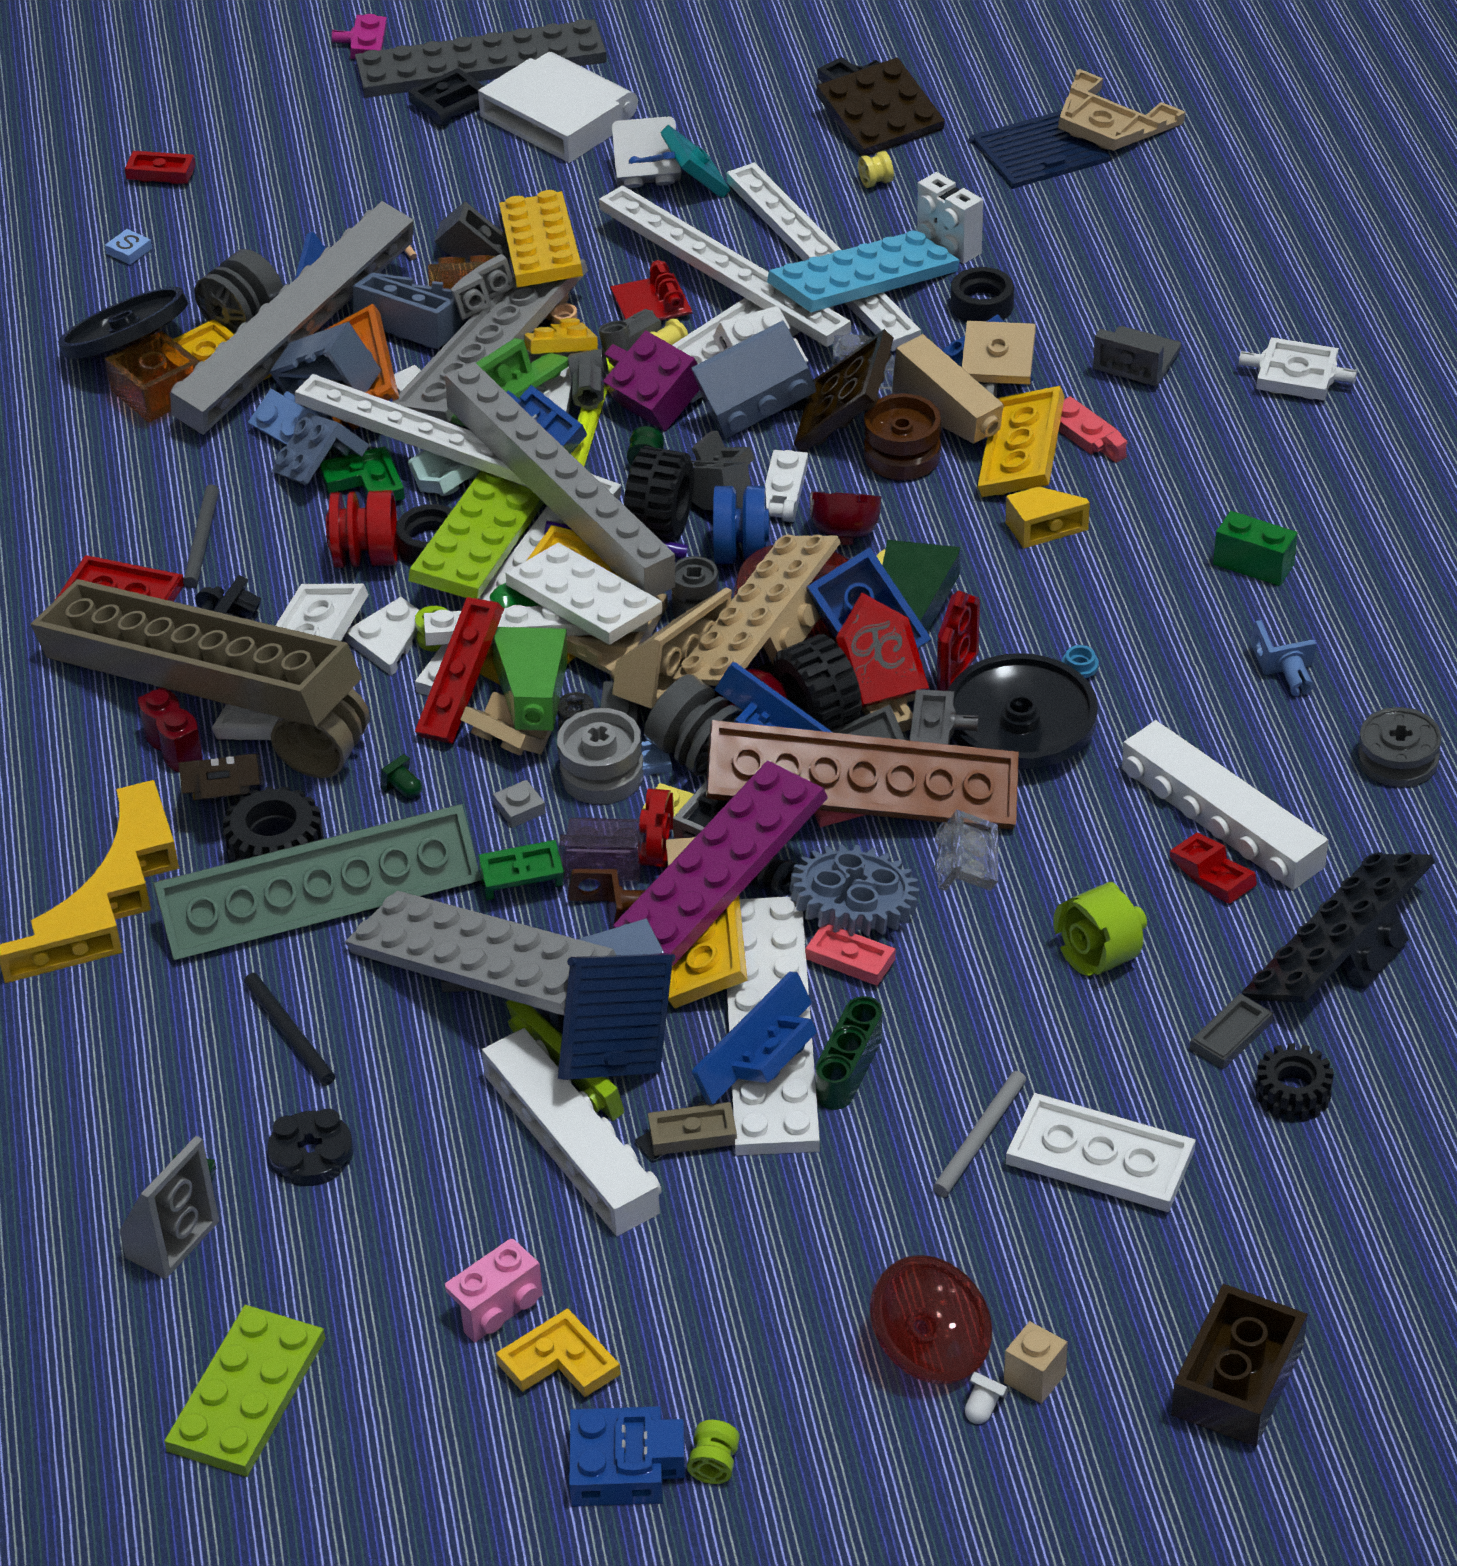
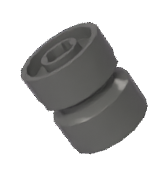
[671,556,719,618]

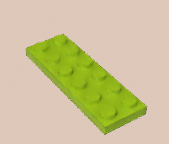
[408,470,544,599]

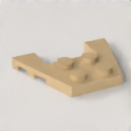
[1058,69,1186,151]

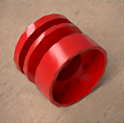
[326,490,398,568]

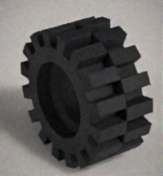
[1255,1043,1334,1122]

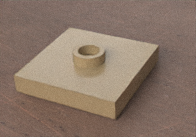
[962,321,1036,385]

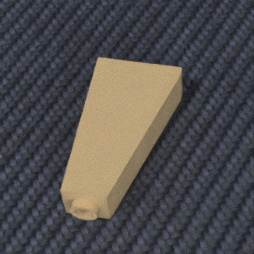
[892,334,1004,444]

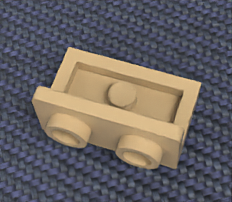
[460,692,552,756]

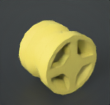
[858,151,894,188]

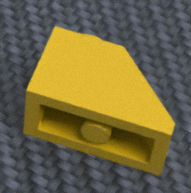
[1005,486,1090,549]

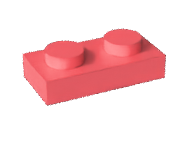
[805,924,896,986]

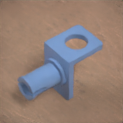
[1251,620,1317,696]

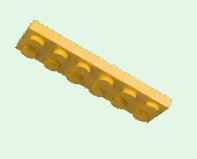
[499,190,583,288]

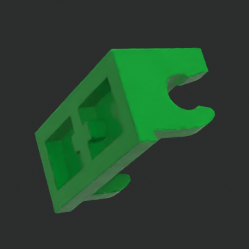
[478,840,564,901]

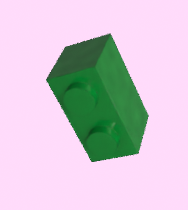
[1213,510,1298,586]

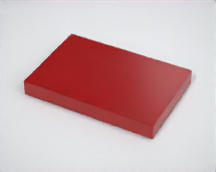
[54,555,184,602]

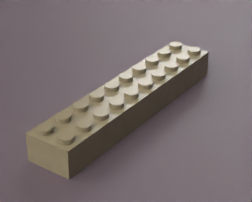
[30,579,362,727]

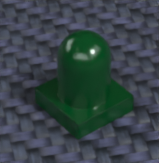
[380,754,422,799]

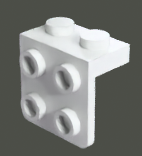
[612,117,681,188]

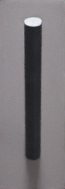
[244,973,335,1086]

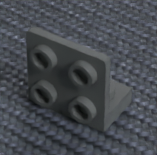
[1093,326,1181,386]

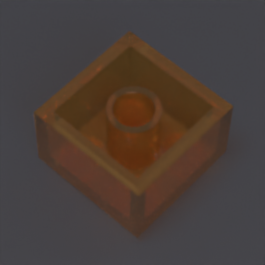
[105,331,200,423]

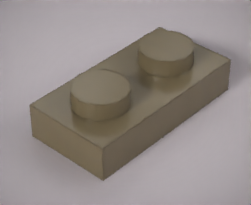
[648,1102,737,1156]

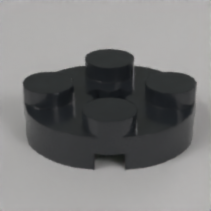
[268,1109,353,1186]

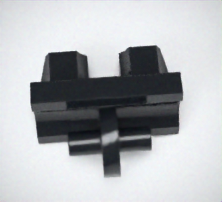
[196,575,261,620]

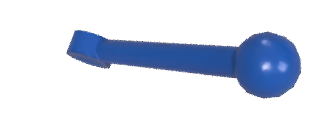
[629,152,675,164]

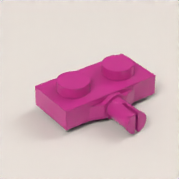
[332,14,387,59]

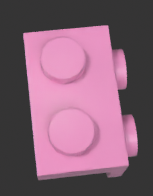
[445,1239,543,1343]

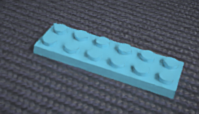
[767,230,960,313]

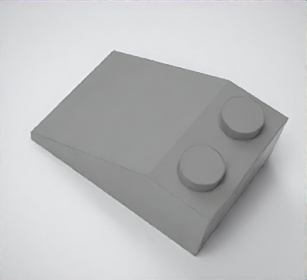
[119,1136,219,1279]

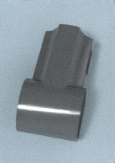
[598,309,662,352]
[568,348,609,410]

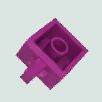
[603,330,699,432]

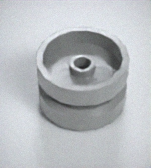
[557,708,644,805]

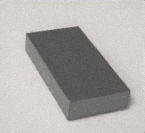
[1190,993,1273,1069]

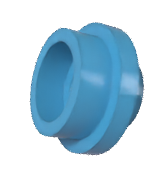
[1061,645,1099,678]

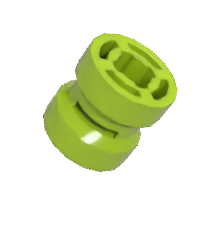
[687,1419,740,1484]

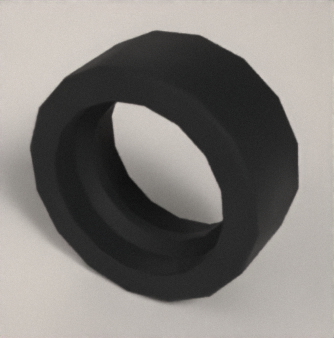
[950,267,1014,323]
[396,504,453,565]

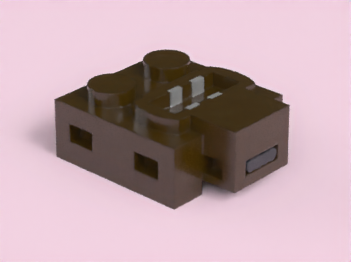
[179,753,264,801]

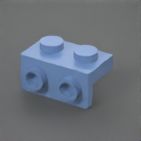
[248,389,327,446]

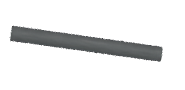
[183,484,219,588]

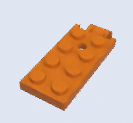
[325,303,399,430]

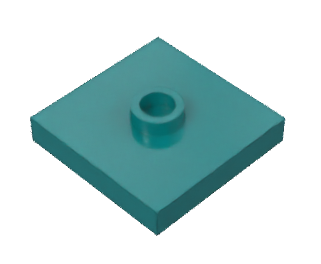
[661,125,730,198]

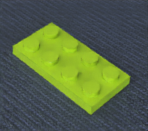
[164,1305,326,1477]

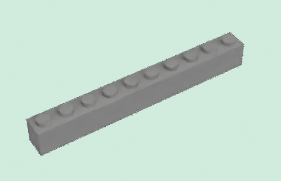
[170,201,414,435]
[445,362,675,597]

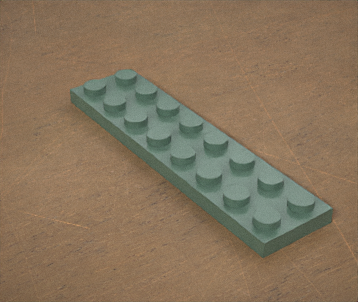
[153,804,481,960]

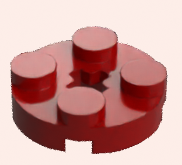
[639,789,674,867]

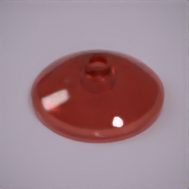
[870,1255,992,1384]

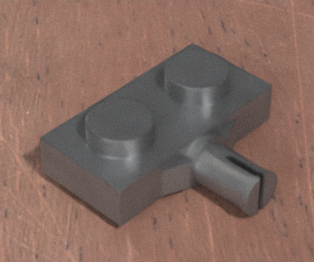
[910,689,979,745]

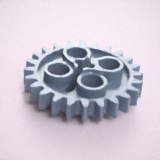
[789,844,920,936]

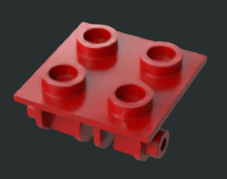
[610,260,693,320]

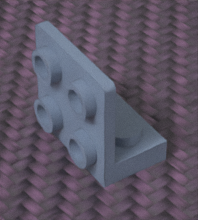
[272,413,369,485]

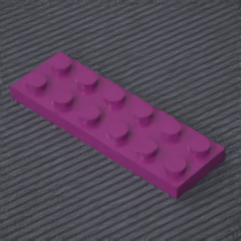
[613,760,828,966]

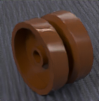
[864,393,941,480]

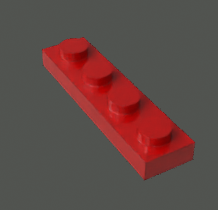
[415,597,504,744]

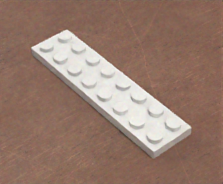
[727,897,820,1156]

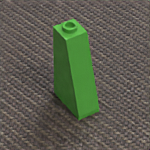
[492,627,568,731]

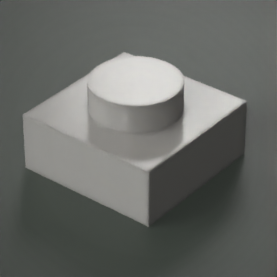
[493,780,546,828]

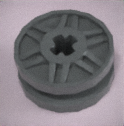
[1358,707,1442,787]

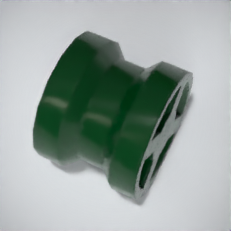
[627,426,664,465]

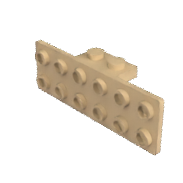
[672,535,841,686]

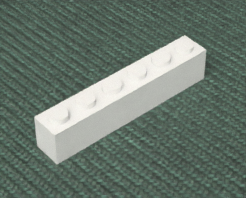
[1122,720,1329,890]
[482,1028,662,1237]

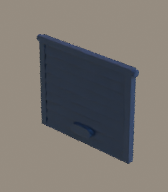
[969,110,1110,189]
[558,953,676,1080]

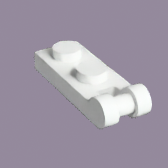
[765,450,808,522]

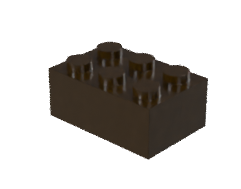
[1171,1284,1308,1447]

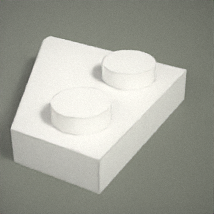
[345,597,419,676]

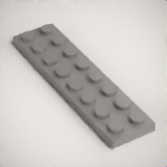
[392,259,588,423]
[345,890,616,1015]

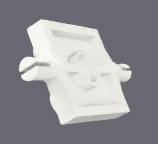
[1239,337,1357,400]

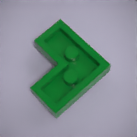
[319,446,405,501]

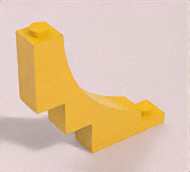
[0,780,179,983]

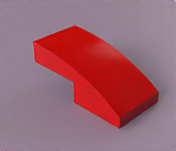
[1169,832,1257,904]

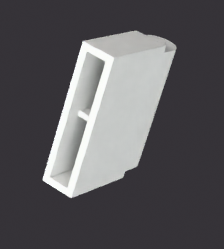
[478,52,638,163]

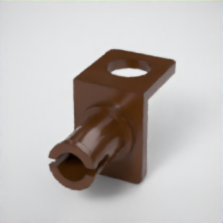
[567,869,646,929]

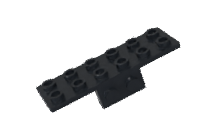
[1242,852,1435,1002]

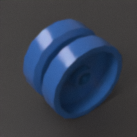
[713,486,770,565]

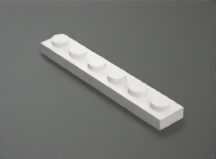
[424,605,648,646]

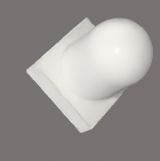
[965,1372,1009,1424]

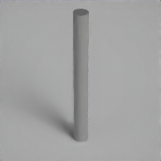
[933,1071,1026,1197]

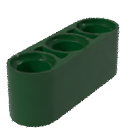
[815,996,882,1110]

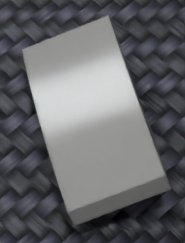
[451,254,516,320]

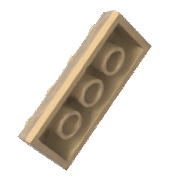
[611,588,732,709]

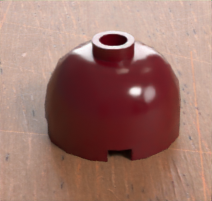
[810,491,882,545]

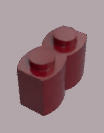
[138,687,203,773]

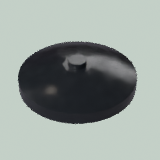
[58,287,188,359]
[948,653,1098,769]

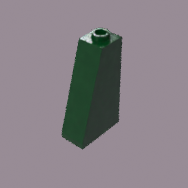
[882,540,961,632]

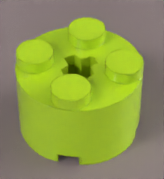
[1053,882,1147,976]

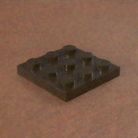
[816,57,945,156]
[794,329,894,452]

